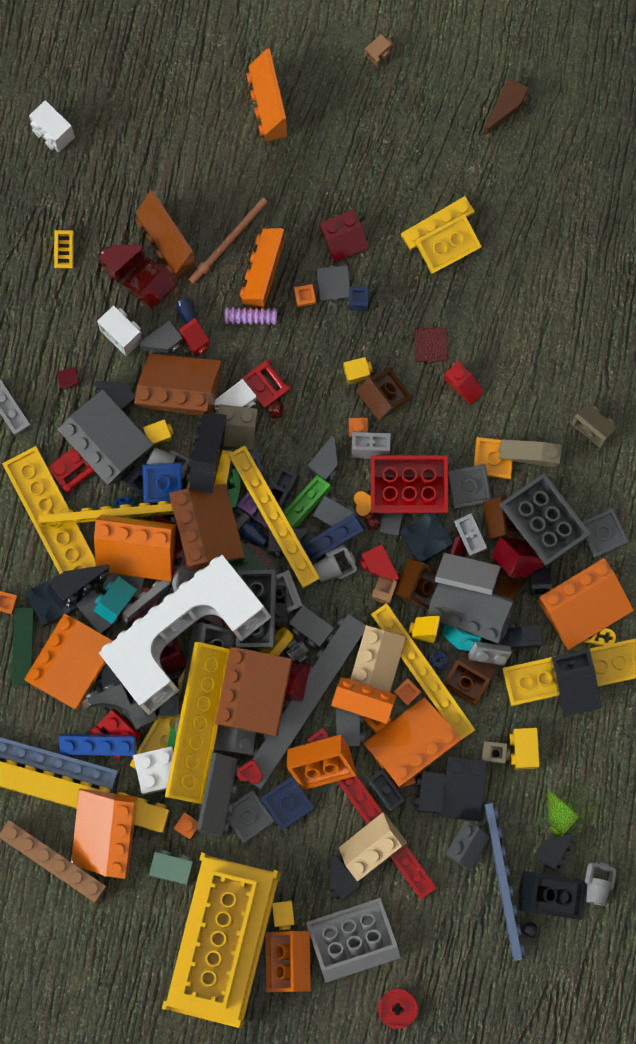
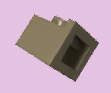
[481,741,510,765]

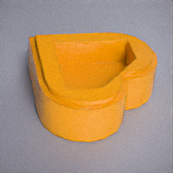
[354,491,371,517]

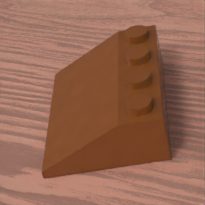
[135,190,196,279]
[134,353,222,416]
[169,484,245,572]
[215,647,293,736]

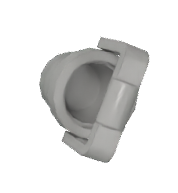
[146,447,189,479]
[313,545,357,582]
[585,862,616,906]

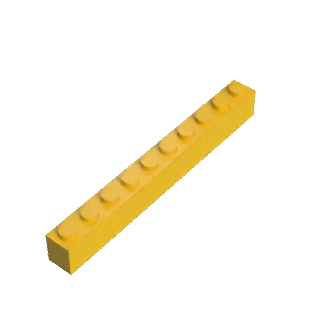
[0,759,170,834]

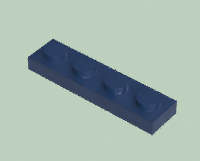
[301,512,365,562]

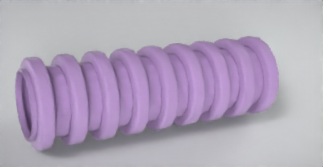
[225,307,277,325]

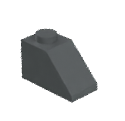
[139,321,184,354]
[308,436,338,482]

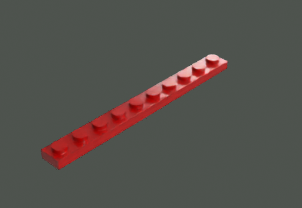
[307,728,436,900]

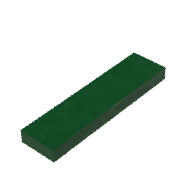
[11,608,34,685]

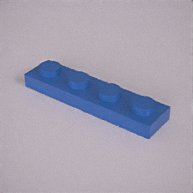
[59,733,137,756]

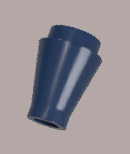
[175,297,197,324]
[239,521,269,547]

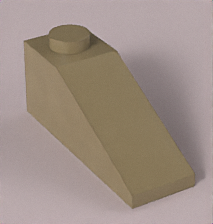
[499,439,562,468]

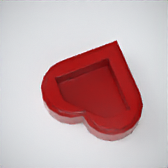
[237,760,262,784]

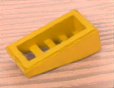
[54,230,74,268]

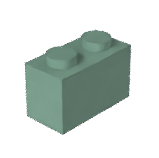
[149,850,194,885]

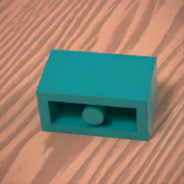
[93,576,137,624]

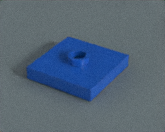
[142,462,182,503]

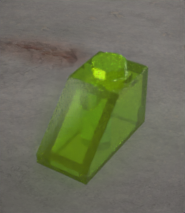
[546,791,579,836]

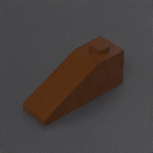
[484,79,530,134]

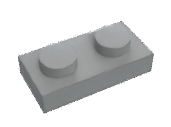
[468,641,512,665]

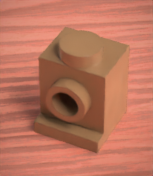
[365,34,394,68]

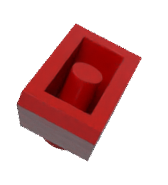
[180,318,210,356]
[444,361,484,405]
[360,544,399,582]

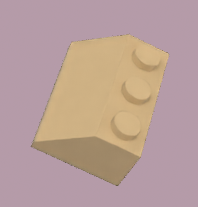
[351,625,406,692]
[339,812,407,882]

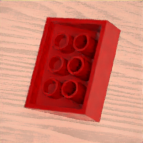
[370,455,448,513]

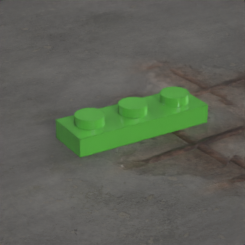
[283,475,332,529]

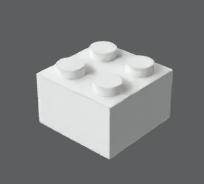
[29,100,75,152]
[97,306,142,357]
[133,746,174,795]

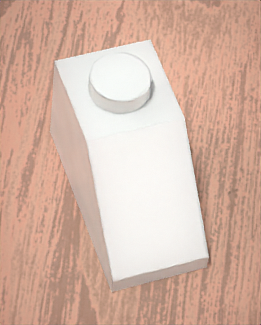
[214,379,257,409]

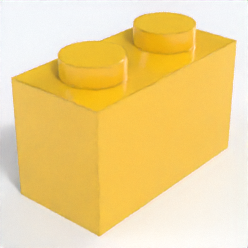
[509,728,539,770]

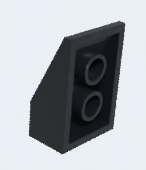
[441,757,487,822]
[519,871,586,920]

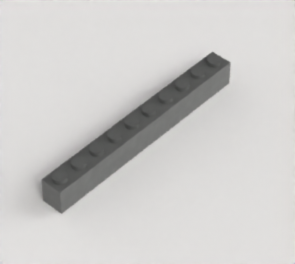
[245,614,366,791]

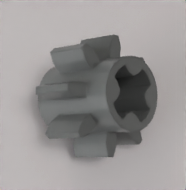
[285,640,309,663]

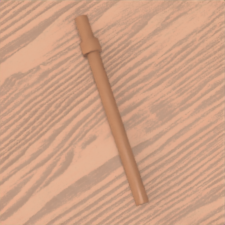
[188,198,268,284]

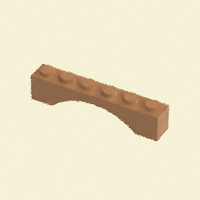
[0,820,108,904]

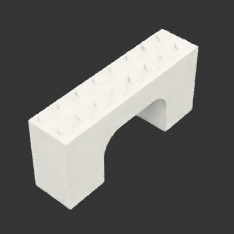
[99,555,271,715]

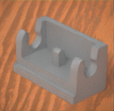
[351,432,391,459]
[454,513,489,557]
[276,570,303,614]

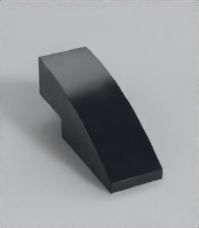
[255,466,300,522]

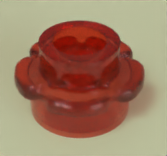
[269,401,284,419]
[365,513,380,531]

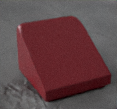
[57,368,80,391]
[450,536,467,558]

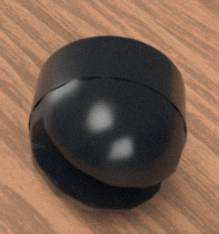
[521,922,538,939]

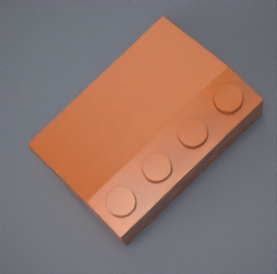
[246,48,287,142]
[94,515,177,582]
[537,558,634,650]
[24,613,113,710]
[363,697,461,789]
[71,789,138,879]

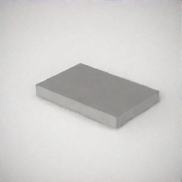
[435,553,500,595]

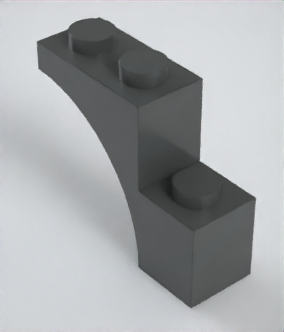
[82,683,157,730]

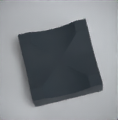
[400,513,453,563]
[25,574,78,627]

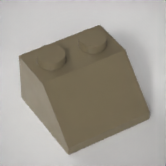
[571,403,617,449]
[218,404,258,451]

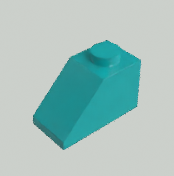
[442,623,481,652]

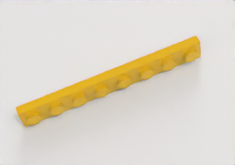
[228,446,320,588]
[38,501,174,526]
[371,603,475,740]

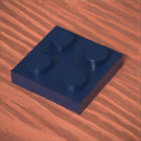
[260,776,314,831]

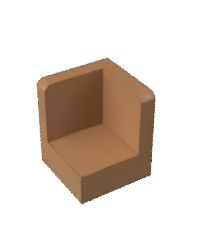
[371,578,397,605]

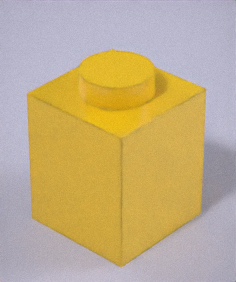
[343,357,373,385]
[143,419,174,449]
[272,901,295,931]

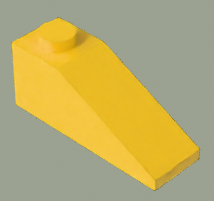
[409,616,440,644]

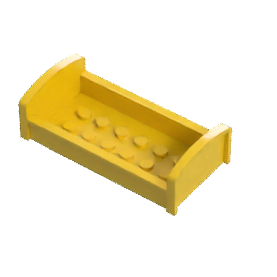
[162,852,281,1029]

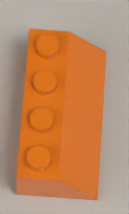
[240,228,285,309]

